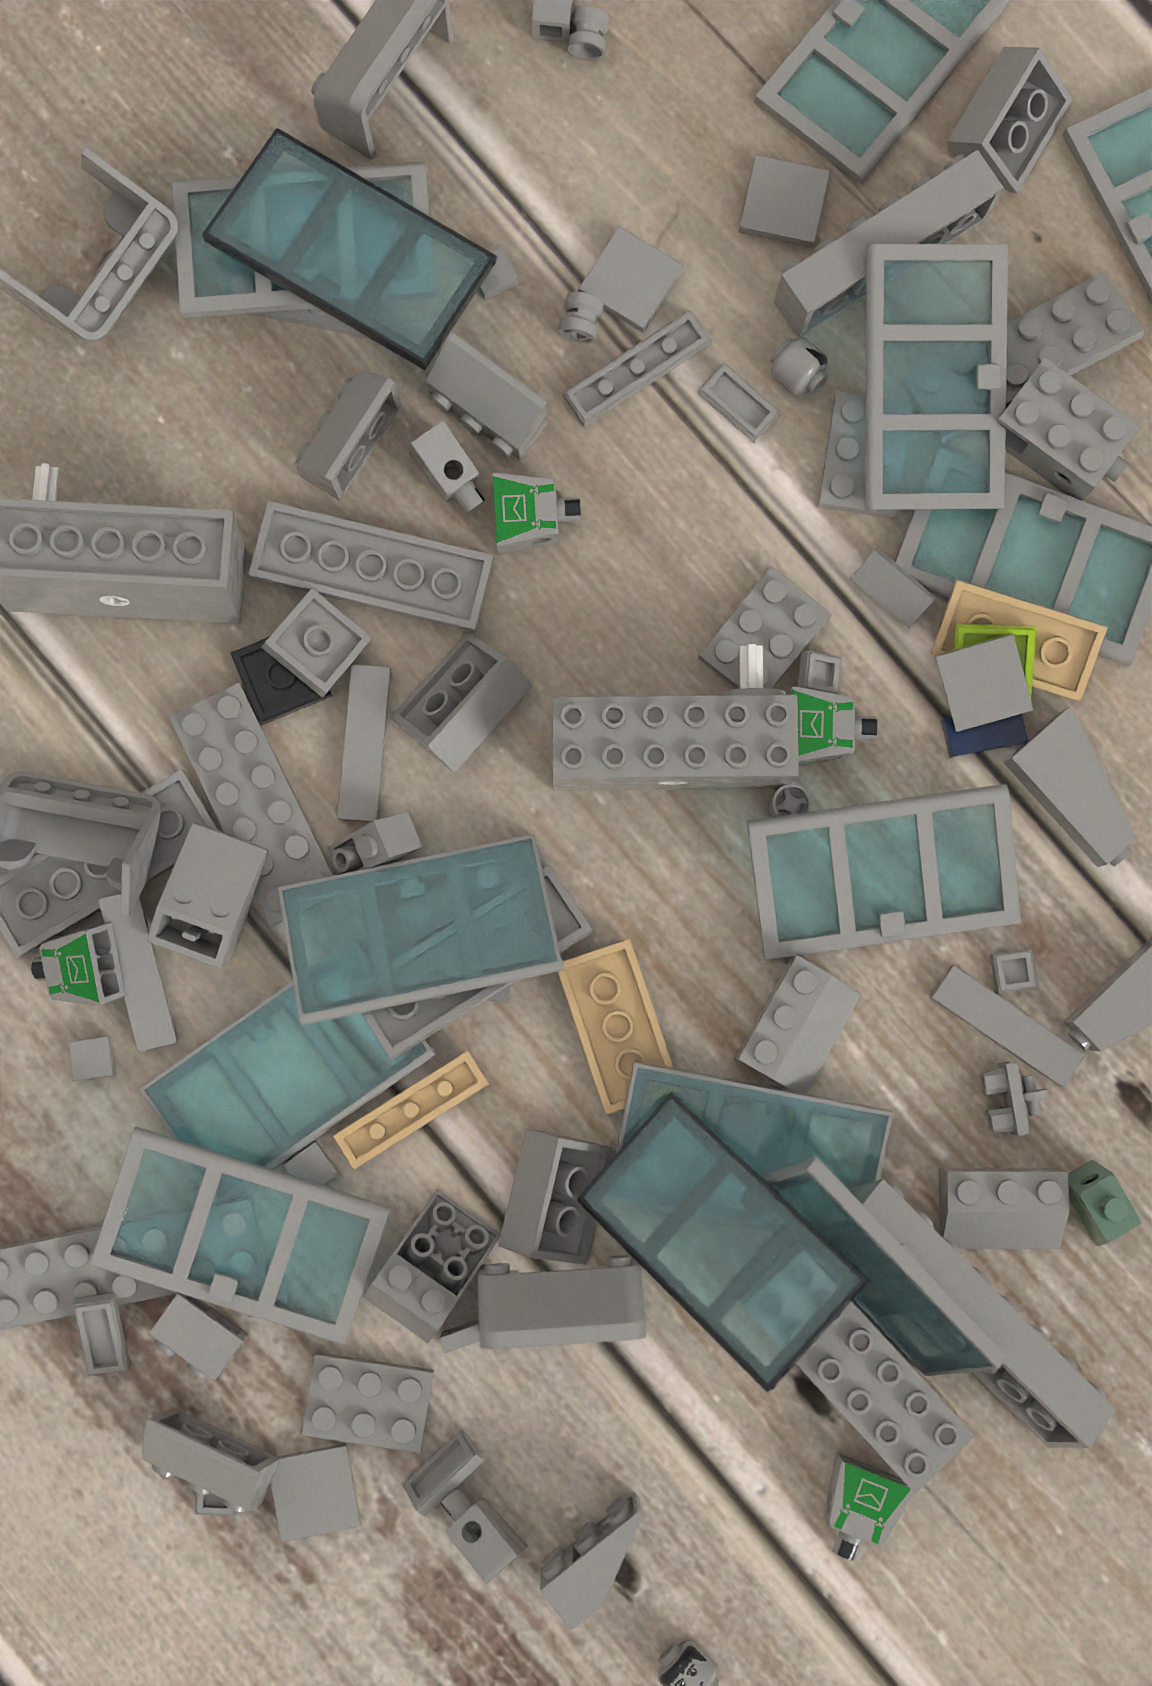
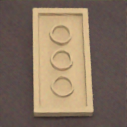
[930,579,1108,702]
[558,939,681,1115]

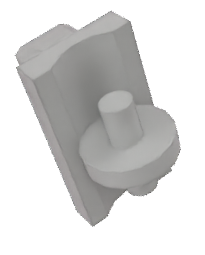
[979,1062,1049,1136]

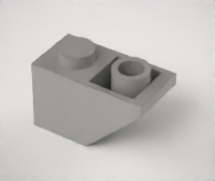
[328,811,423,874]

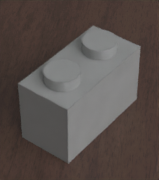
[149,1293,249,1381]

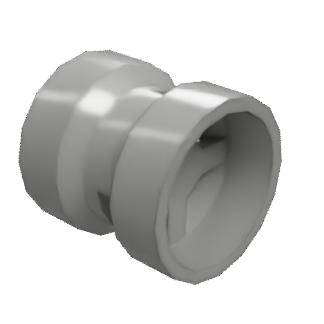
[568,6,610,60]
[559,291,604,343]
[769,784,812,817]

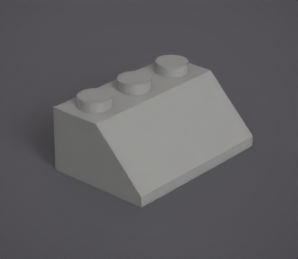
[947,47,1073,193]
[426,332,548,460]
[296,370,401,501]
[391,632,533,772]
[735,955,861,1093]
[498,1128,613,1265]
[939,1168,1069,1249]
[142,1408,280,1512]

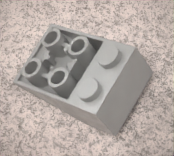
[146,822,268,969]
[363,1189,501,1343]
[540,1493,642,1631]

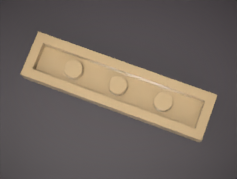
[333,1050,489,1170]

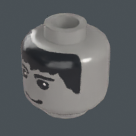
[770,337,828,396]
[658,1640,719,1686]

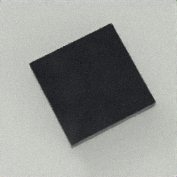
[230,637,333,726]

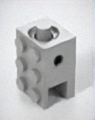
[986,357,1140,501]

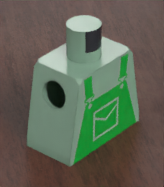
[1068,1160,1142,1246]

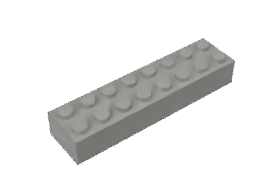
[821,1179,1116,1448]

